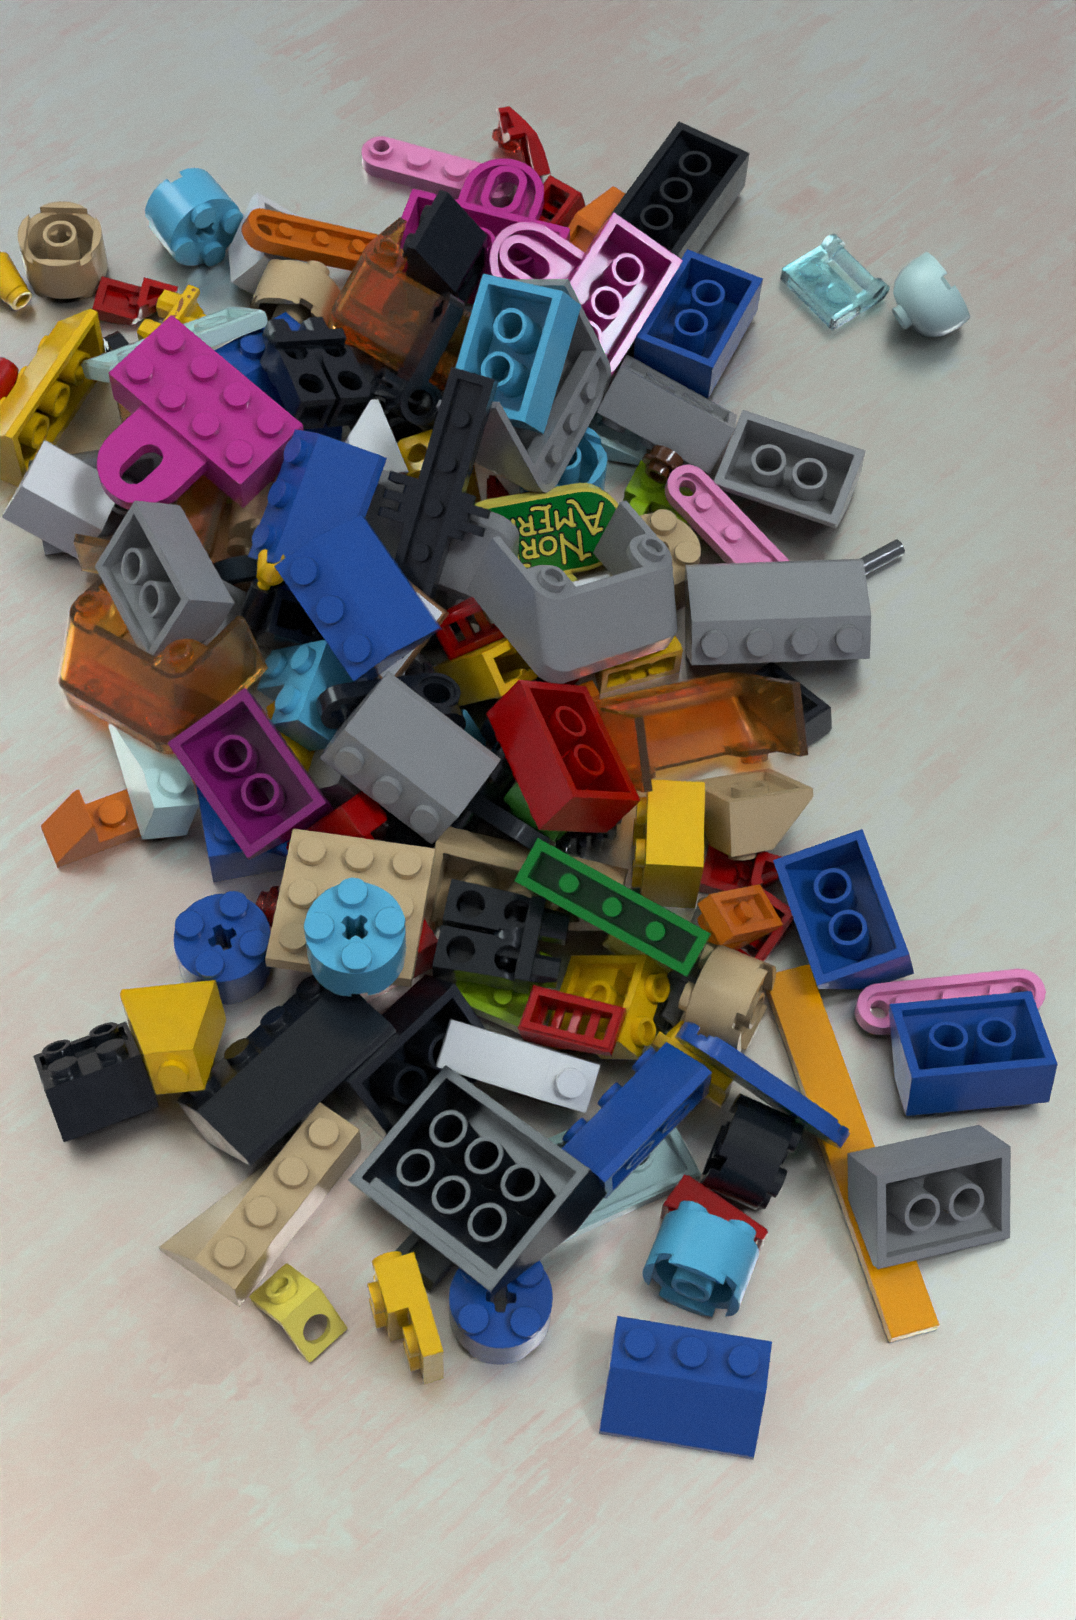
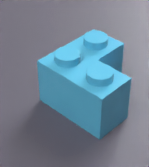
[257,640,353,751]

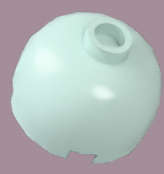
[892,252,970,337]

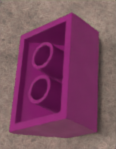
[167,688,334,859]

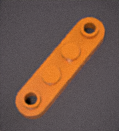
[241,208,390,274]

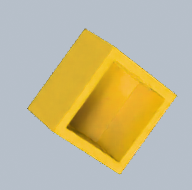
[631,779,705,908]

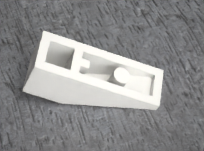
[436,1019,600,1113]

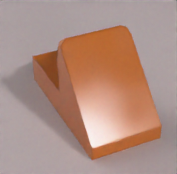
[41,789,141,868]
[697,884,783,950]

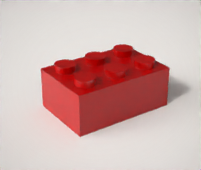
[486,680,641,833]

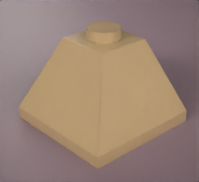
[691,768,813,861]

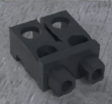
[260,317,376,429]
[432,879,570,995]

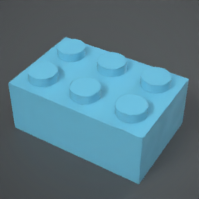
[455,274,581,434]

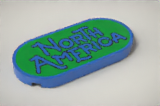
[675,1021,850,1149]

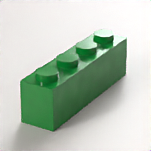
[514,838,712,977]

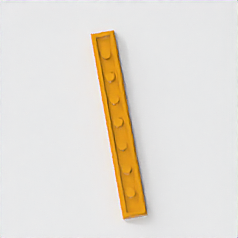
[764,964,939,1343]

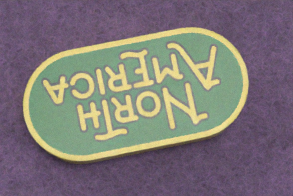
[474,483,618,574]

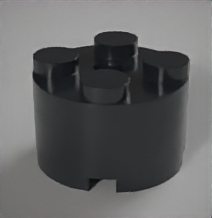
[700,1093,804,1210]

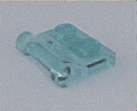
[780,234,890,331]

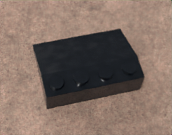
[349,1065,607,1295]

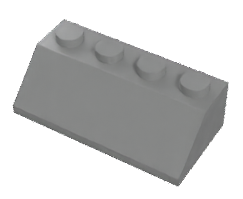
[685,559,871,665]

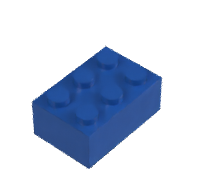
[633,249,763,399]

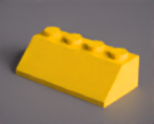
[0,309,106,487]

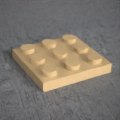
[265,828,435,987]

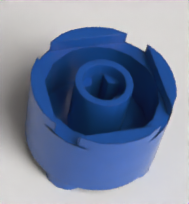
[173,891,272,1005]
[449,1260,553,1365]

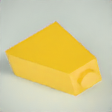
[433,637,539,706]
[120,980,227,1095]

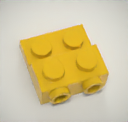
[548,955,670,1060]
[367,1251,444,1385]

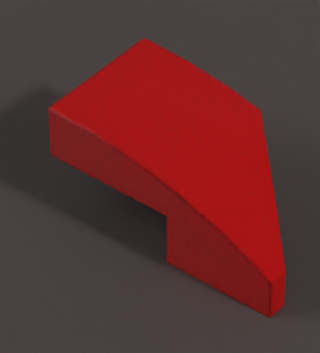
[497,106,551,177]
[92,276,178,326]
[699,843,781,894]

